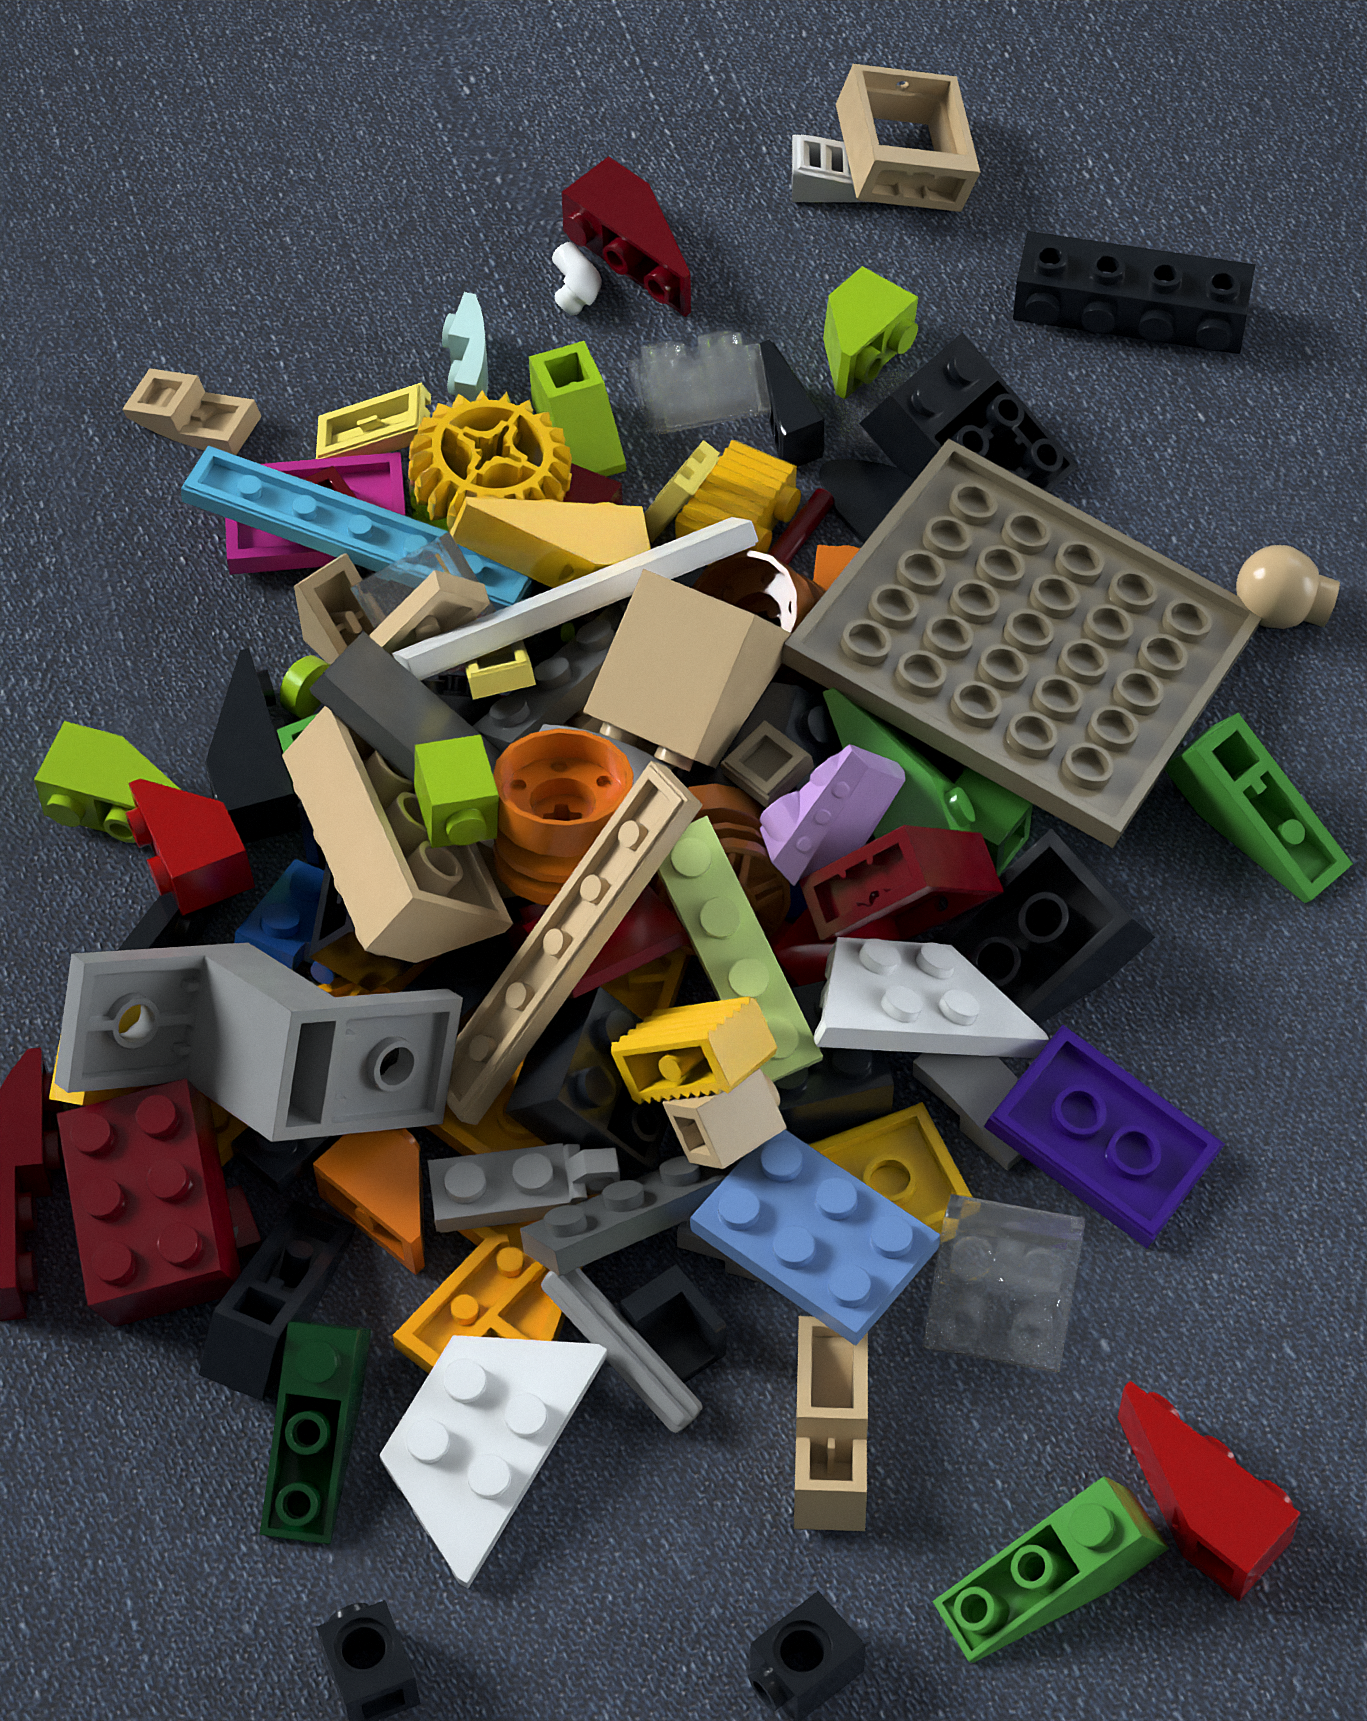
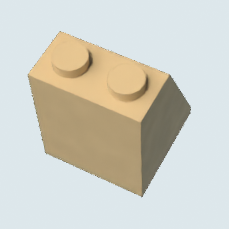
[583,569,792,772]

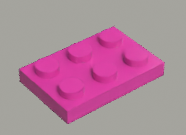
[225,452,406,575]

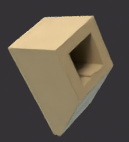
[663,1068,787,1169]

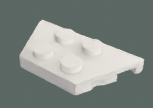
[813,937,1049,1059]
[379,1335,607,1589]

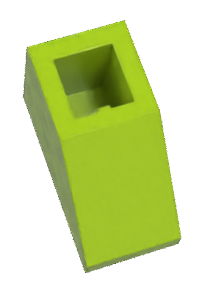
[823,266,918,399]
[529,341,626,477]

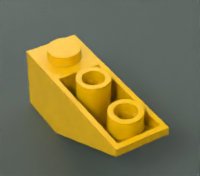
[450,496,651,588]

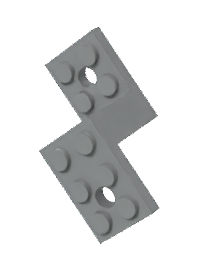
[54,943,463,1142]

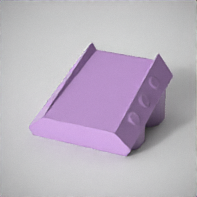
[760,744,905,886]

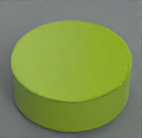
[280,655,330,719]

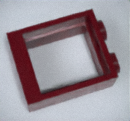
[798,825,1004,942]

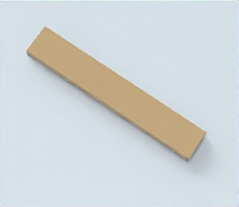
[446,761,703,1125]

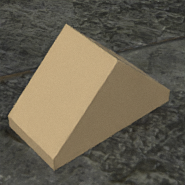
[294,554,385,665]

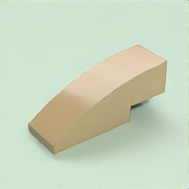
[794,1316,868,1531]

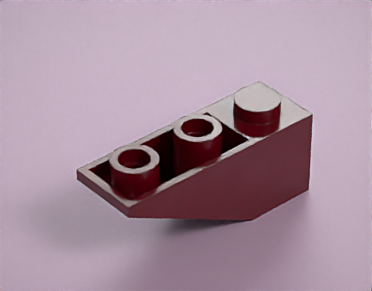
[561,156,691,317]

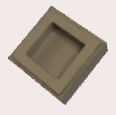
[721,720,814,808]

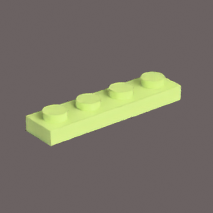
[657,816,823,1082]

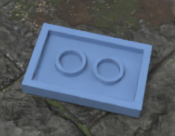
[690,1130,940,1346]

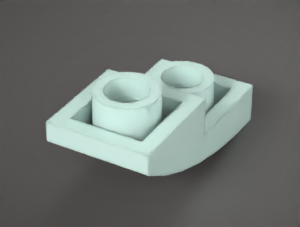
[442,292,488,402]

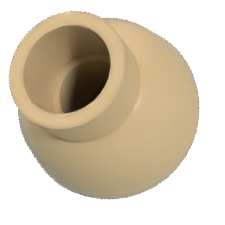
[1236,545,1340,629]

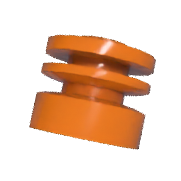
[493,728,634,906]

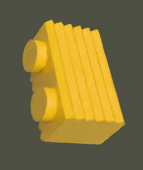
[675,440,801,566]
[611,996,778,1105]

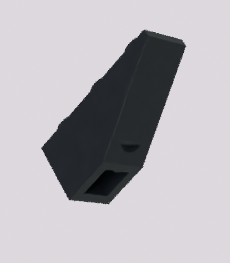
[205,648,300,844]

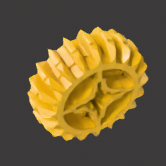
[408,390,572,532]

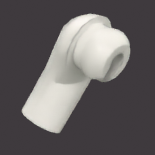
[552,242,602,316]

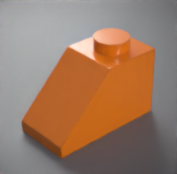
[313,1128,425,1275]

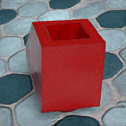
[125,778,255,916]

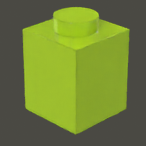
[414,734,499,849]

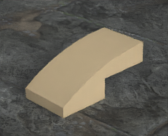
[122,369,261,455]

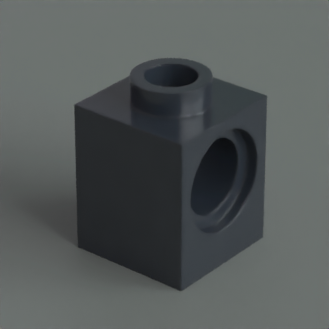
[748,1591,866,1721]
[316,1600,421,1721]

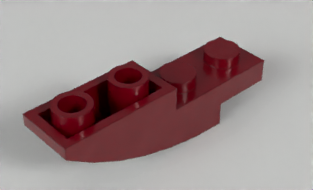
[0,1047,64,1321]

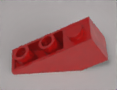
[1118,1381,1301,1601]

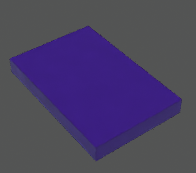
[984,1024,1225,1249]

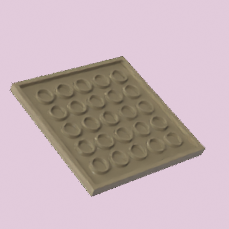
[781,439,1262,848]

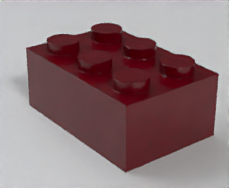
[57,1078,241,1327]

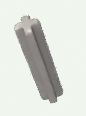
[541,1268,702,1433]

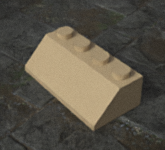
[282,706,513,963]

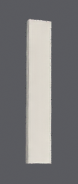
[393,517,758,681]

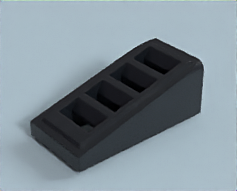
[759,339,825,467]

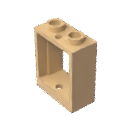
[836,64,980,212]

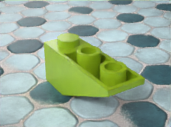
[34,721,181,843]

